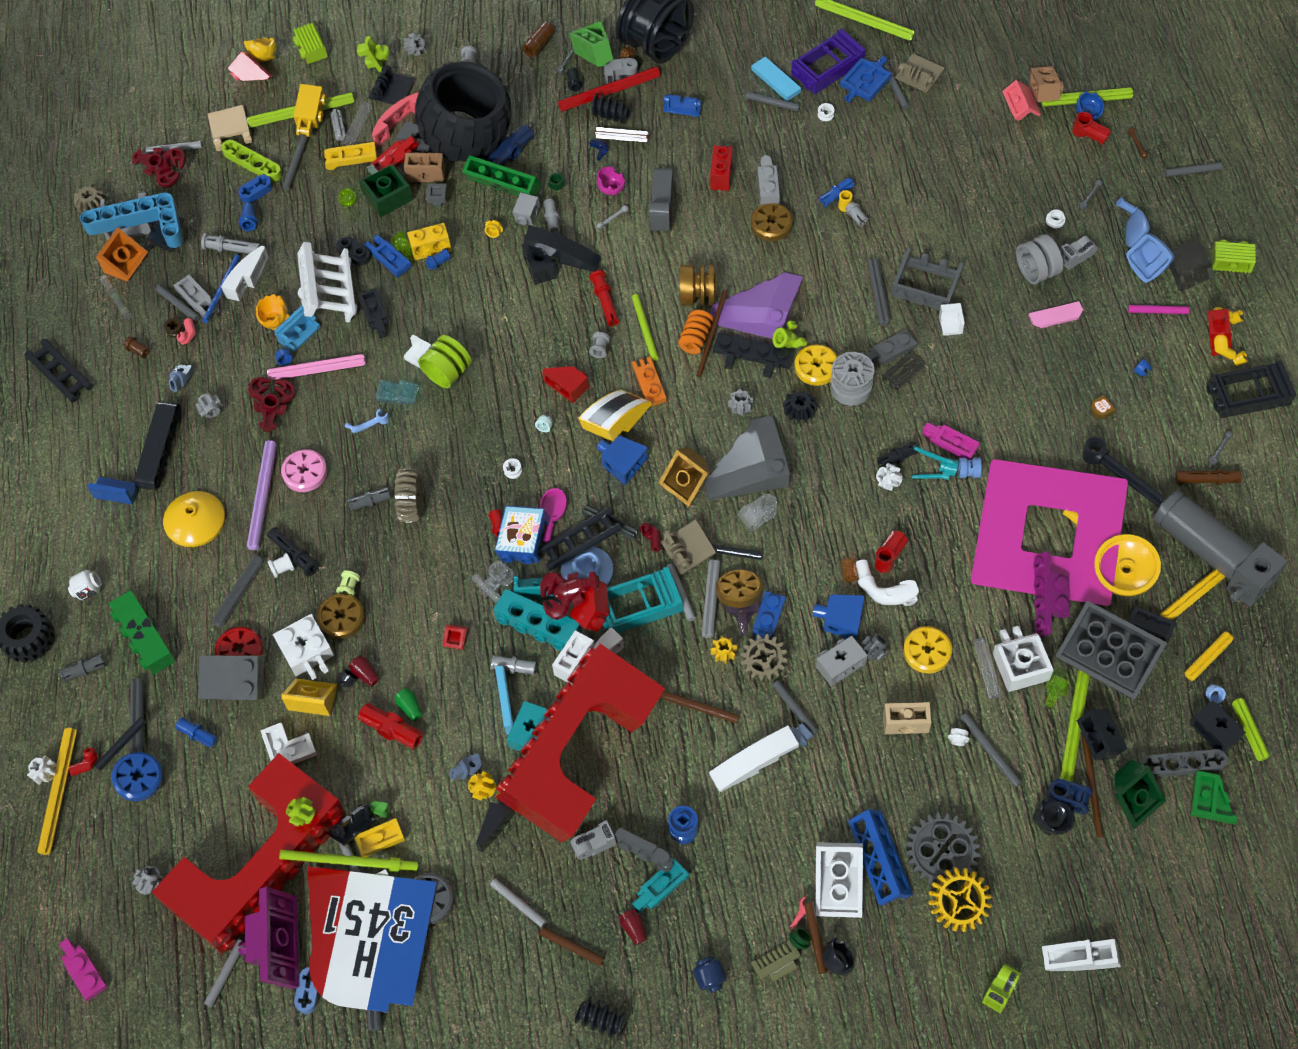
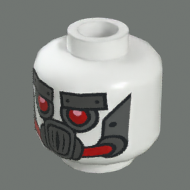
[68,570,102,601]

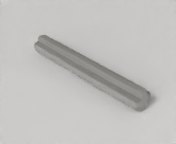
[702,559,720,638]

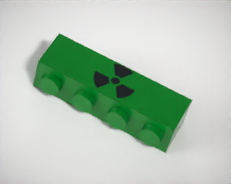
[462,156,542,197]
[108,590,176,675]

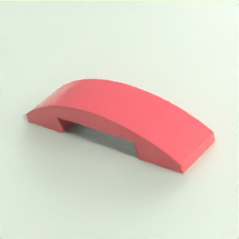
[372,92,418,148]

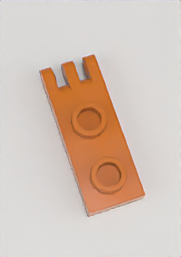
[631,356,667,407]

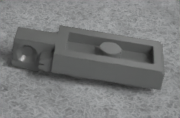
[866,330,917,365]

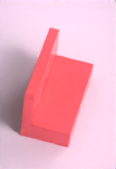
[1002,80,1041,121]

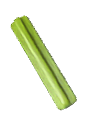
[1232,698,1270,761]

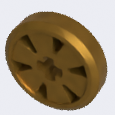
[750,203,793,241]
[716,570,763,608]
[317,593,365,639]

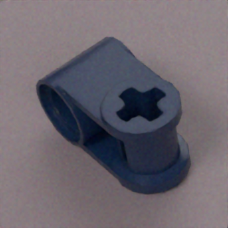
[1046,779,1093,814]

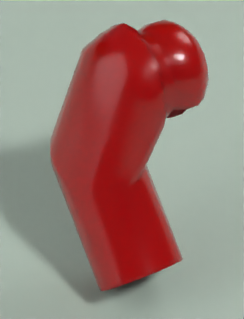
[69,747,98,776]

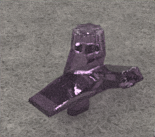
[727,601,759,635]

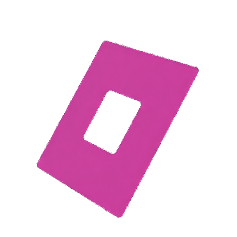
[971,459,1128,606]

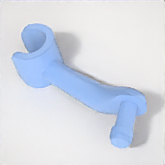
[345,409,389,433]

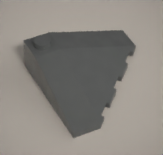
[704,416,790,500]

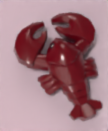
[132,147,186,188]
[248,377,295,432]
[540,572,600,620]

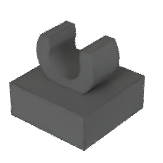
[426,184,447,206]

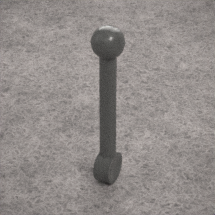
[556,45,574,74]
[1079,179,1103,210]
[1208,431,1233,465]

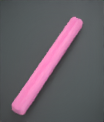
[267,354,365,380]

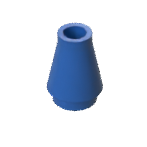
[239,203,258,231]

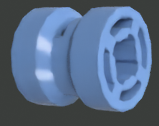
[958,458,982,478]

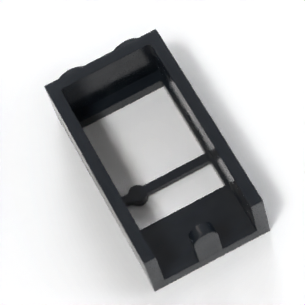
[1206,360,1296,419]

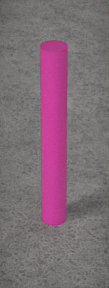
[1128,305,1189,314]

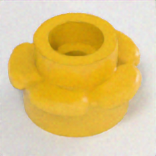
[485,220,503,238]

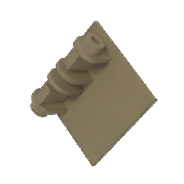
[895,54,945,93]
[661,520,716,575]

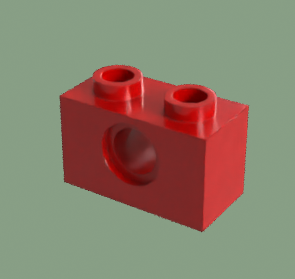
[710,145,732,191]

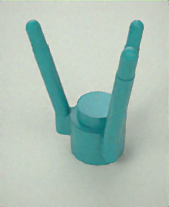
[911,447,959,480]

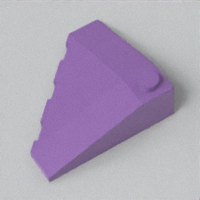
[710,272,803,339]

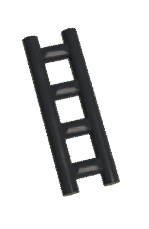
[24,339,93,403]
[538,506,623,571]

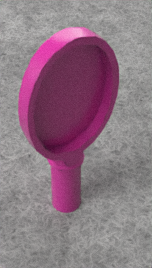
[540,488,567,543]

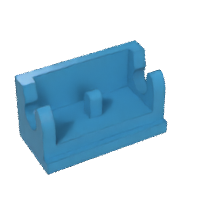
[274,305,321,353]

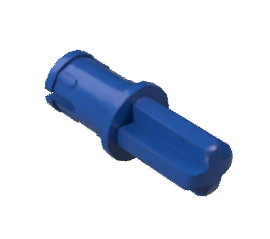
[819,178,855,207]
[175,717,217,747]

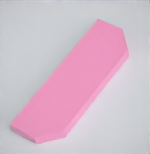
[1028,301,1083,328]

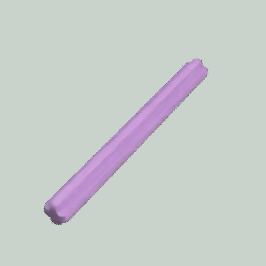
[247,440,277,550]

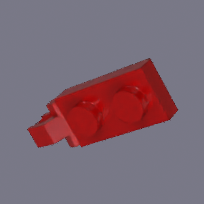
[370,136,419,171]

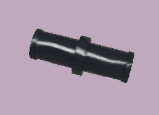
[877,441,918,468]

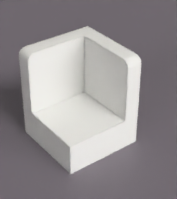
[939,303,965,336]
[404,335,432,368]

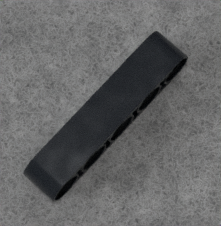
[134,401,181,490]

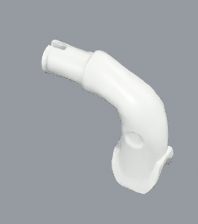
[856,560,919,606]

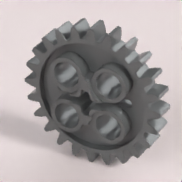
[905,813,981,888]

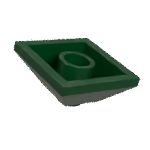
[1114,760,1166,829]

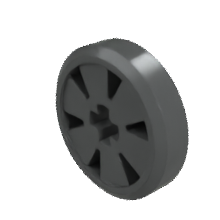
[413,873,454,925]

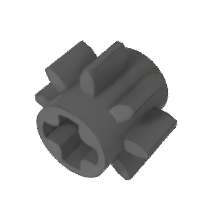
[861,634,889,660]

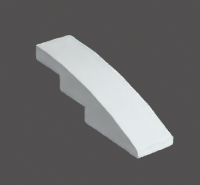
[709,726,799,793]

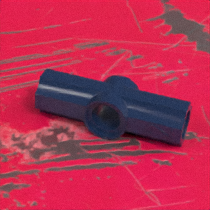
[484,125,534,166]

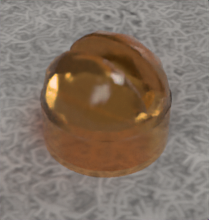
[619,46,634,59]

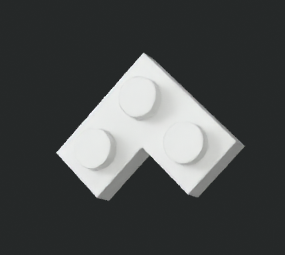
[260,723,317,764]

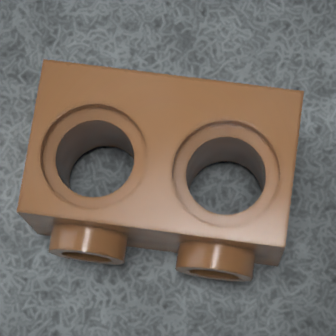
[1029,66,1063,102]

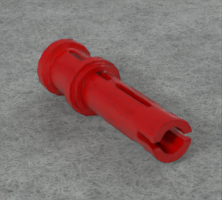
[589,270,620,327]

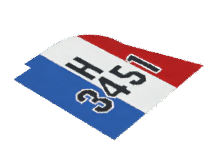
[307,866,437,1012]

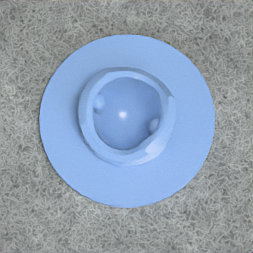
[561,546,613,585]

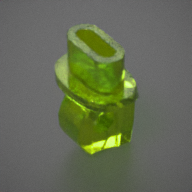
[391,231,411,257]
[1045,675,1069,709]

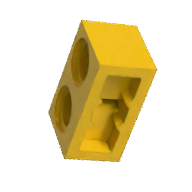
[407,223,452,261]

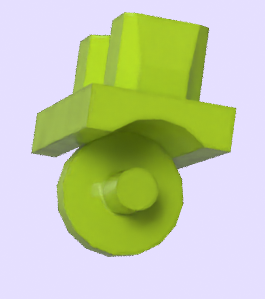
[357,36,390,72]

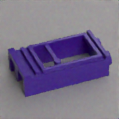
[791,29,865,94]

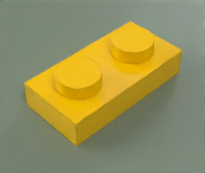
[355,818,405,857]

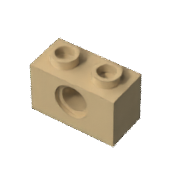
[883,702,931,734]

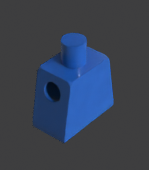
[597,436,648,485]
[813,595,865,641]

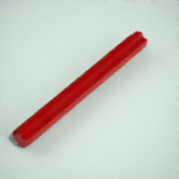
[558,67,660,111]

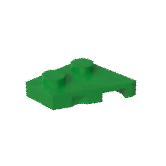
[1190,770,1237,825]

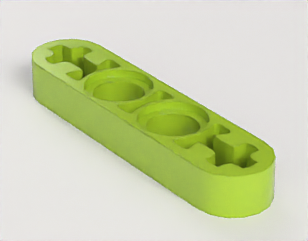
[221,140,282,182]

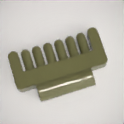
[751,940,800,982]

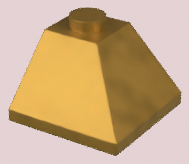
[658,447,710,507]

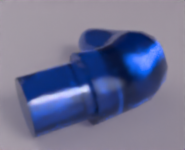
[590,139,609,161]

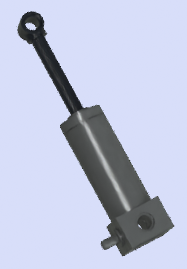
[1082,436,1288,608]

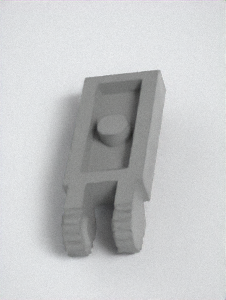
[173,275,220,318]

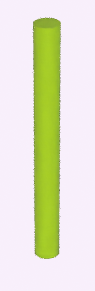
[631,294,659,361]

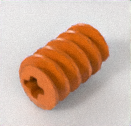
[678,310,714,354]

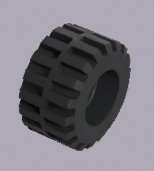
[0,604,55,663]

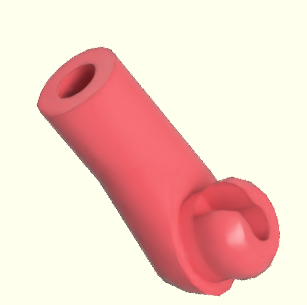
[177,318,196,344]

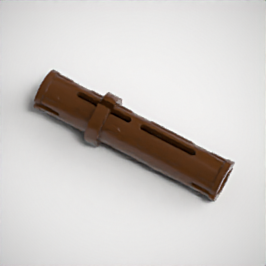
[1175,469,1242,485]

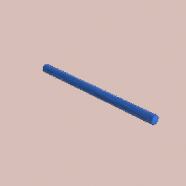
[202,255,240,323]

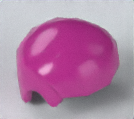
[597,167,626,196]

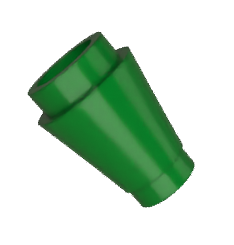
[394,688,423,721]

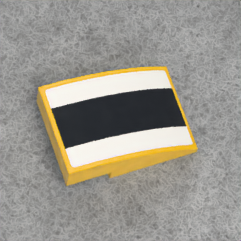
[578,390,652,441]

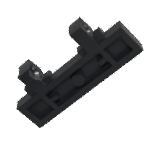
[713,332,795,378]

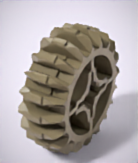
[394,467,423,523]

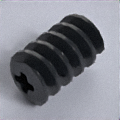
[592,93,632,124]
[574,996,627,1042]

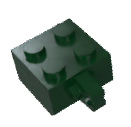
[359,164,413,217]

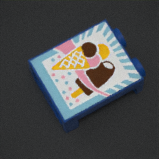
[495,506,550,564]

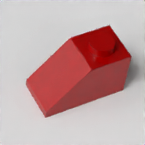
[542,366,589,403]
[569,581,609,631]

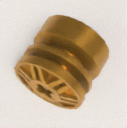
[680,264,717,306]

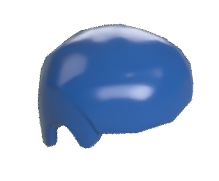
[1075,91,1105,120]

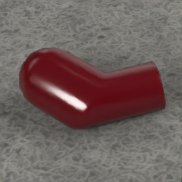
[640,523,661,552]

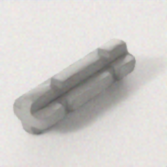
[331,109,346,142]

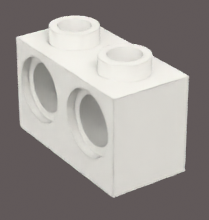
[552,631,594,682]

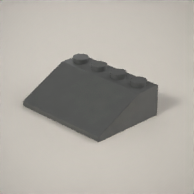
[1055,601,1167,700]

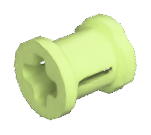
[336,571,360,596]

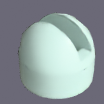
[535,415,553,432]

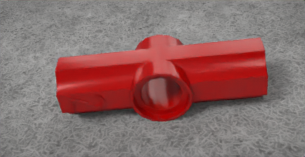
[357,703,423,750]

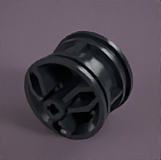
[616,0,694,64]

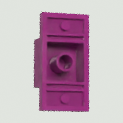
[238,887,299,989]

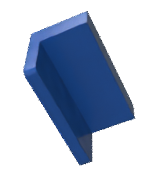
[88,477,139,504]

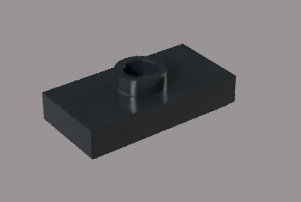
[1128,606,1177,643]

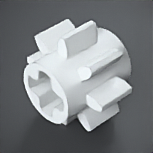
[876,463,902,491]
[27,755,57,785]

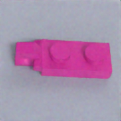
[922,422,980,460]
[59,938,108,1001]

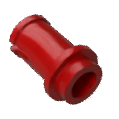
[488,509,503,537]

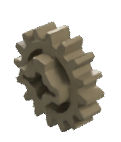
[741,634,788,682]

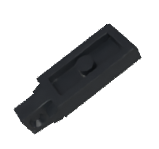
[358,288,388,339]

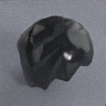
[1033,797,1075,835]

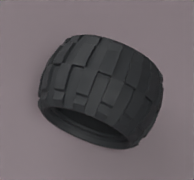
[415,61,512,162]

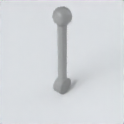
[596,205,629,230]

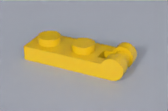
[324,142,377,170]

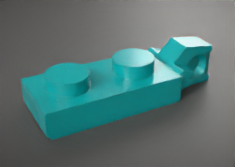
[632,858,690,914]

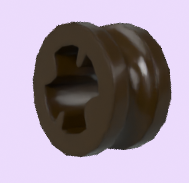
[164,318,184,338]

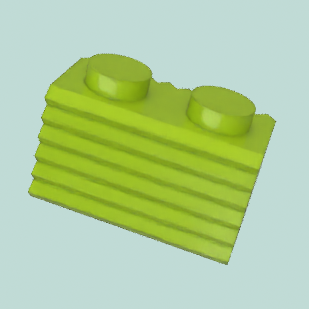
[292,22,328,64]
[1212,240,1256,273]

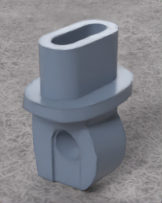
[168,365,193,392]
[786,723,813,754]
[449,753,482,781]

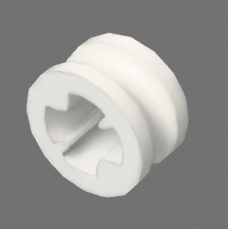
[818,103,834,121]
[503,458,522,479]

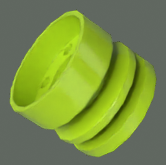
[418,335,472,388]

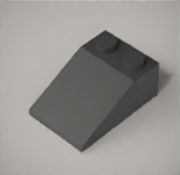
[198,655,264,700]

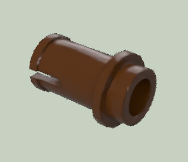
[124,337,150,359]

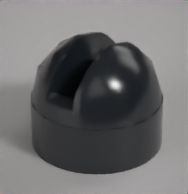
[338,669,358,688]

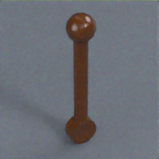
[1127,128,1148,159]

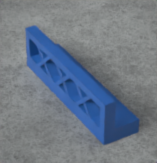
[848,809,913,906]

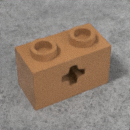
[404,153,446,182]

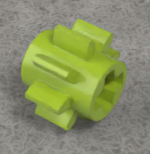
[286,797,315,826]

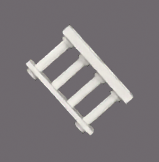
[297,242,357,322]

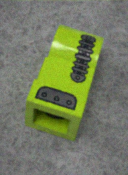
[982,963,1021,1014]

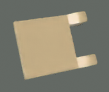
[208,105,252,151]

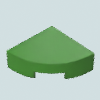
[369,801,391,818]

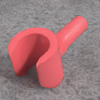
[790,897,814,929]

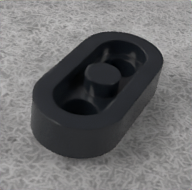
[336,237,371,266]

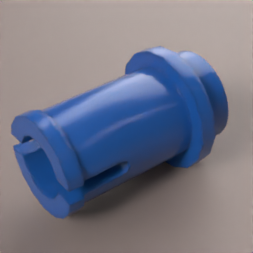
[425,249,451,270]

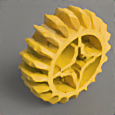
[928,867,992,932]

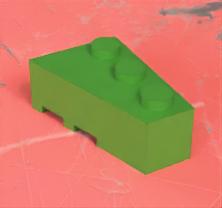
[569,20,613,67]

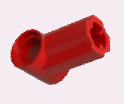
[1072,112,1112,144]
[874,531,908,573]

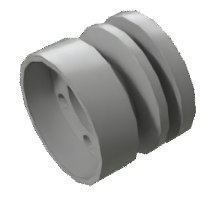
[830,352,875,406]

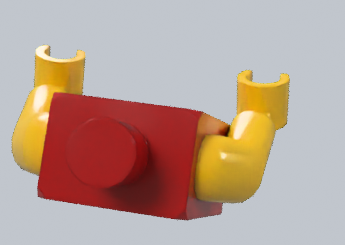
[1208,307,1248,366]

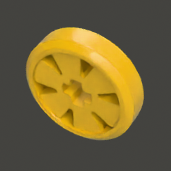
[795,344,837,386]
[903,626,952,674]

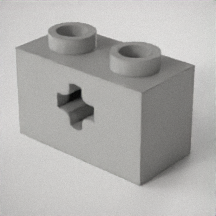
[816,636,868,687]

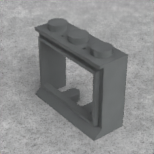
[892,247,964,311]

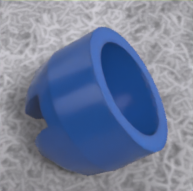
[275,348,292,366]
[1133,358,1151,376]

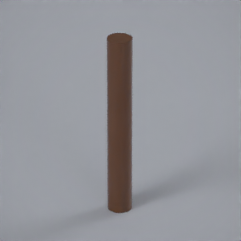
[804,902,828,974]
[539,926,605,966]

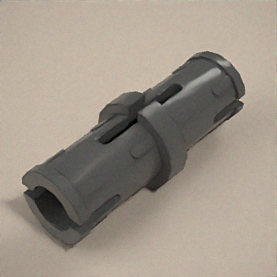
[348,487,391,512]
[59,654,106,682]

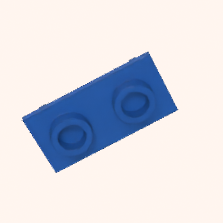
[663,94,702,117]

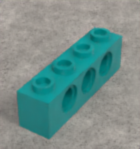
[493,589,582,651]

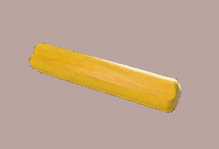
[1184,632,1234,681]

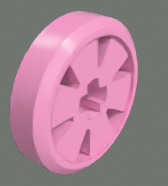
[281,449,327,492]

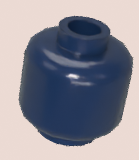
[693,956,727,993]

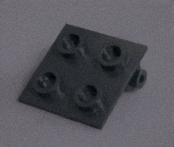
[368,65,415,104]

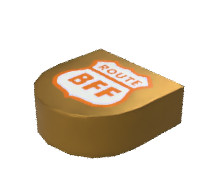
[1090,395,1116,419]

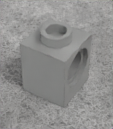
[513,192,541,225]

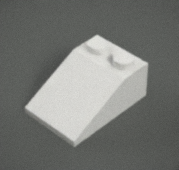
[816,842,863,918]

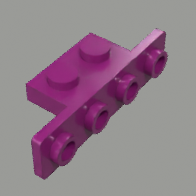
[1033,551,1070,638]

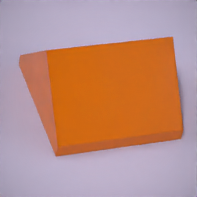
[96,227,148,281]

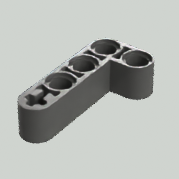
[650,168,673,231]

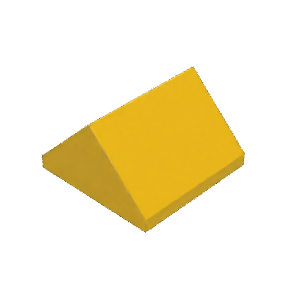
[282,679,337,716]

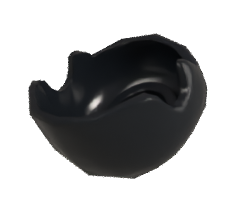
[822,937,855,976]

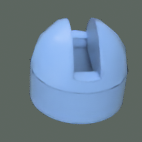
[1205,684,1226,704]

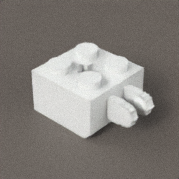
[273,614,334,680]
[993,626,1053,692]

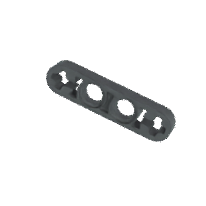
[1140,749,1228,778]

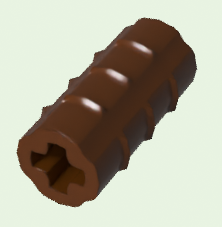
[522,21,555,57]

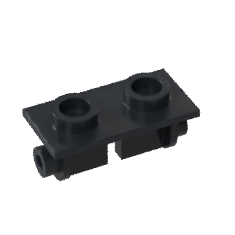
[328,803,377,846]

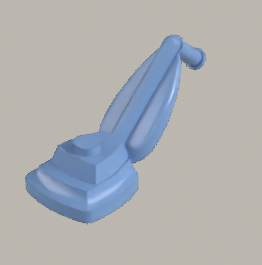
[1116,197,1174,283]

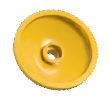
[163,491,225,547]
[1094,534,1161,596]

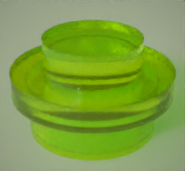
[338,188,357,207]

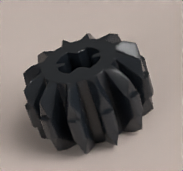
[783,388,817,423]

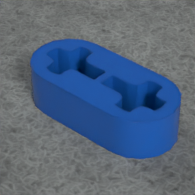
[238,175,273,203]

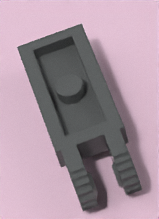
[615,828,673,872]

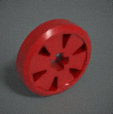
[215,627,263,655]

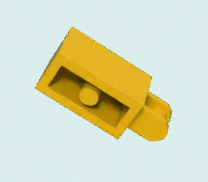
[293,84,327,137]

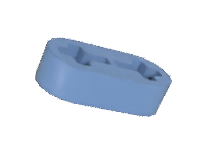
[294,967,319,1014]

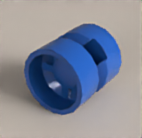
[668,805,698,844]

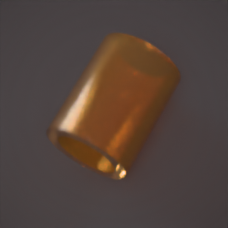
[840,559,858,582]

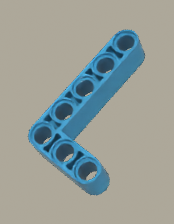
[80,193,183,248]

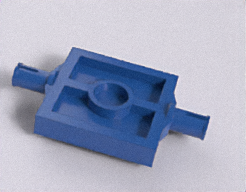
[840,56,892,103]

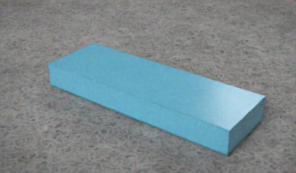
[751,57,801,101]
[495,666,514,735]

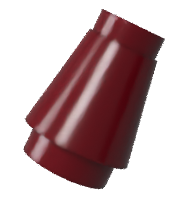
[348,655,380,687]
[619,908,648,945]

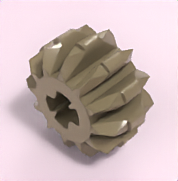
[73,184,107,214]

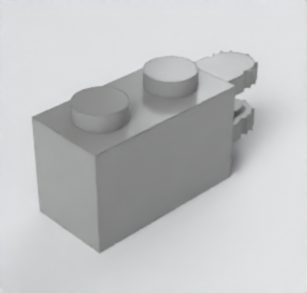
[757,155,780,205]

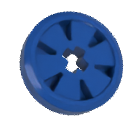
[112,752,163,801]

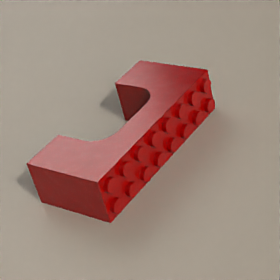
[495,643,665,843]
[151,753,346,955]

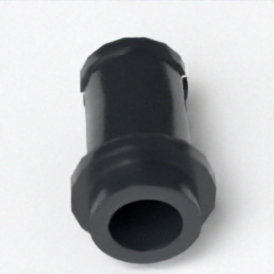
[566,68,582,92]

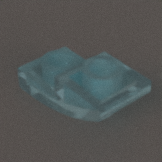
[375,380,419,404]

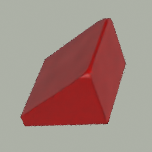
[442,624,469,650]

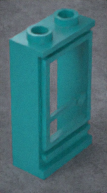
[603,566,683,633]

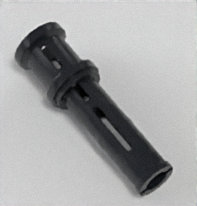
[267,527,320,577]

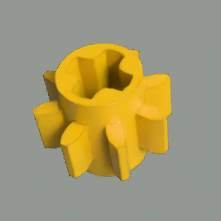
[710,636,737,664]
[468,771,496,801]

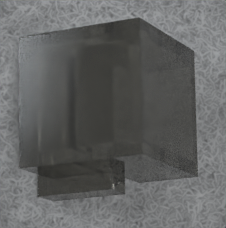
[1169,238,1214,292]

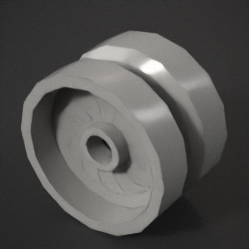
[1016,234,1063,285]

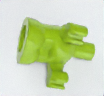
[772,321,807,348]

